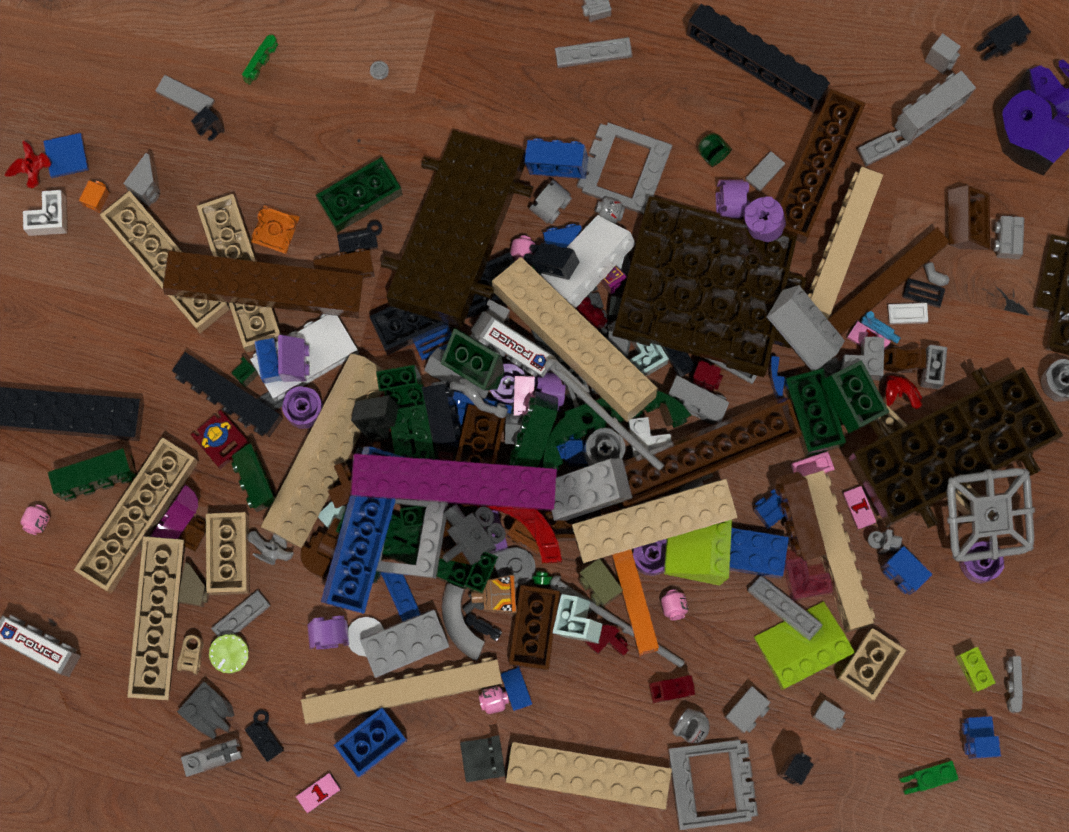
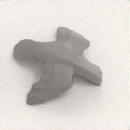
[247,531,294,565]

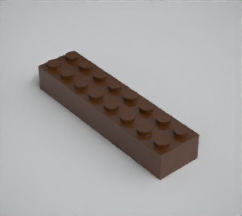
[780,89,866,244]
[439,404,506,565]

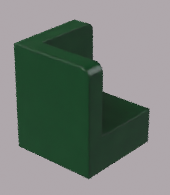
[231,357,259,387]

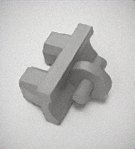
[868,529,902,554]

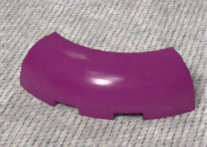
[141,485,198,551]

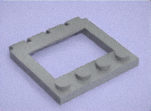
[577,123,672,215]
[376,499,449,579]
[668,740,758,830]

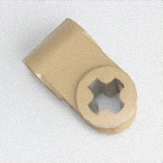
[177,635,204,675]

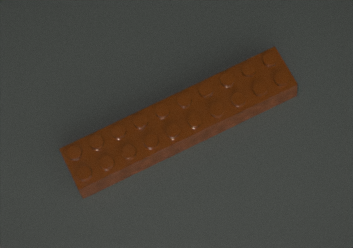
[163,251,363,318]
[618,397,802,508]

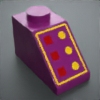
[601,266,627,296]

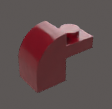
[583,625,629,657]
[649,675,696,703]

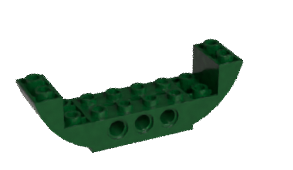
[376,365,439,529]
[539,391,692,470]
[336,504,498,594]

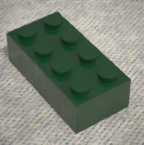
[316,157,403,233]
[784,368,846,457]
[509,392,558,468]
[47,448,137,502]

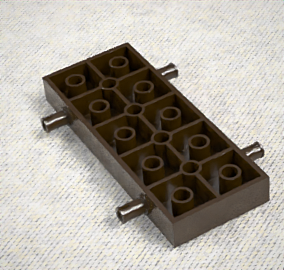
[381,130,533,327]
[849,367,1063,529]

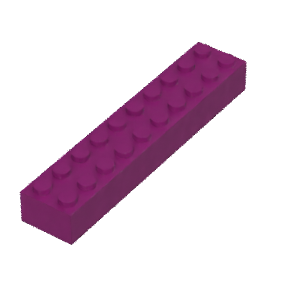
[350,454,557,511]

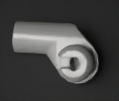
[924,263,949,286]

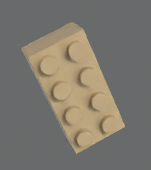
[206,512,250,595]

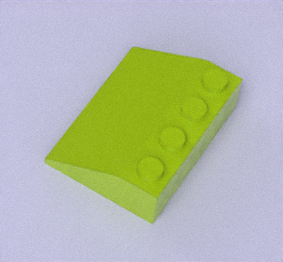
[664,519,732,586]
[754,601,855,691]

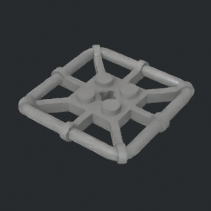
[947,468,1035,562]

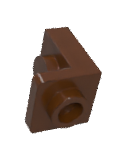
[180,517,206,552]

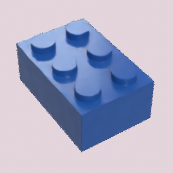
[525,138,589,179]
[729,528,789,579]
[334,708,408,778]

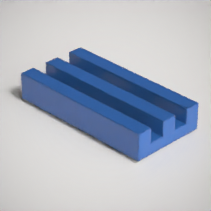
[414,327,452,361]

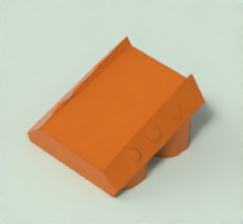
[251,205,300,254]

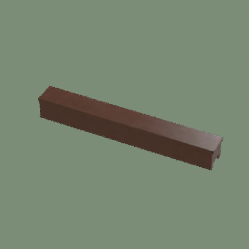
[828,227,950,335]

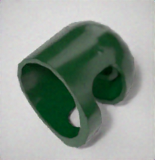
[698,133,732,168]

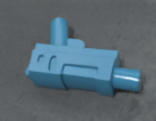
[861,311,901,344]

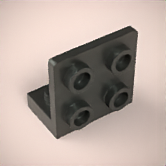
[460,736,505,782]

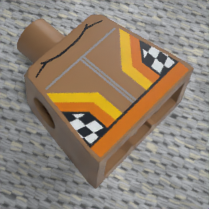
[471,575,516,615]

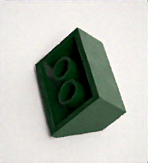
[440,328,505,391]
[821,360,889,434]
[231,443,276,512]

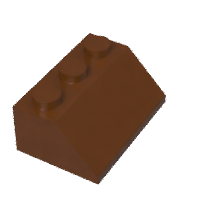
[948,185,990,250]

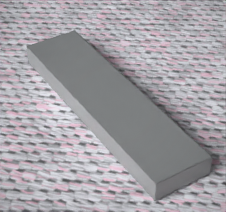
[555,37,632,68]
[748,576,823,641]

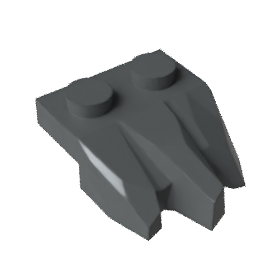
[177,682,235,740]

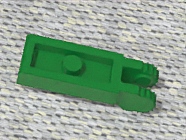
[242,34,278,85]
[900,761,959,795]

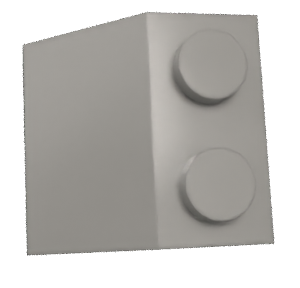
[123,153,160,207]

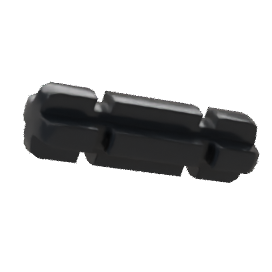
[465,613,502,641]

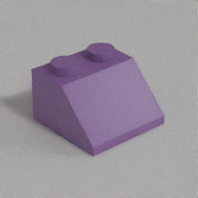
[278,335,310,382]

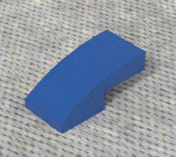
[769,356,785,399]
[501,668,532,711]

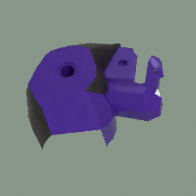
[995,59,1069,176]

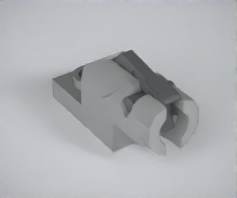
[181,739,243,777]

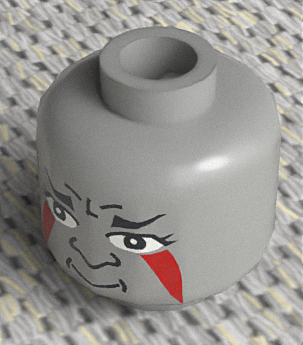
[595,197,625,224]

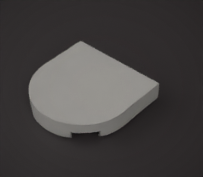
[492,547,535,588]

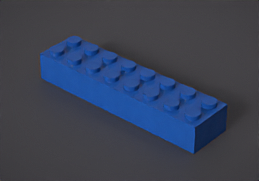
[321,447,406,614]

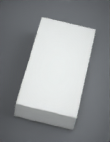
[888,303,928,325]

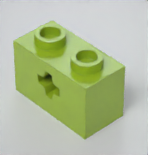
[956,647,996,693]

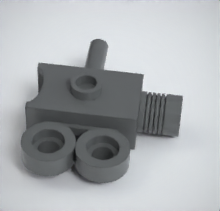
[443,504,506,565]

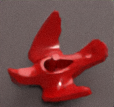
[4,141,51,189]
[884,375,922,409]

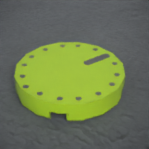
[209,633,249,673]

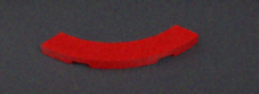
[477,505,562,564]

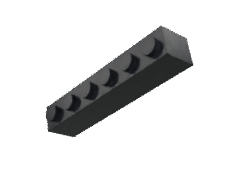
[172,352,283,438]

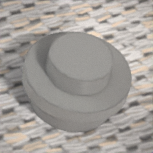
[370,61,389,80]

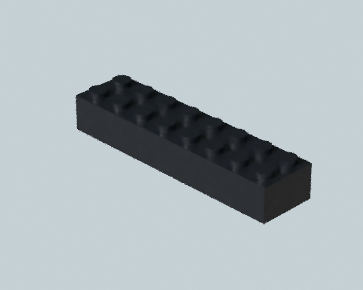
[686,3,830,113]
[369,252,514,356]
[0,387,144,441]

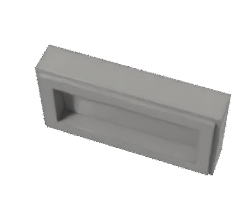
[746,152,785,192]

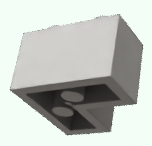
[841,337,884,381]

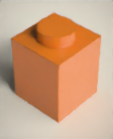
[79,180,110,213]

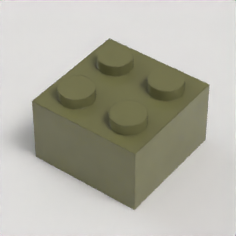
[579,558,623,608]

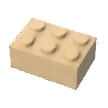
[837,628,906,702]

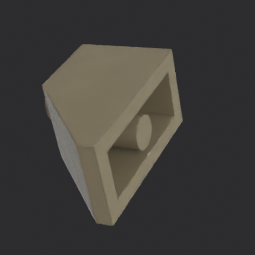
[178,563,209,607]

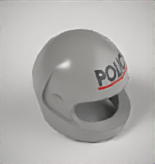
[672,708,710,743]

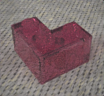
[784,558,833,601]

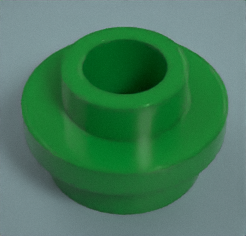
[532,571,552,585]

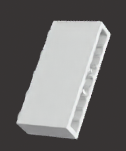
[540,215,635,308]
[250,314,359,401]

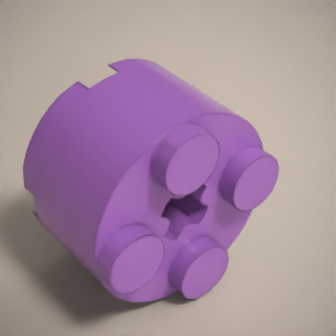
[716,180,750,218]
[745,196,786,242]
[490,362,527,403]
[534,372,565,412]
[282,386,323,429]
[633,539,667,576]
[960,541,1004,584]
[307,616,349,650]

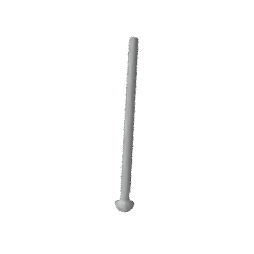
[545,358,664,471]
[550,575,685,668]

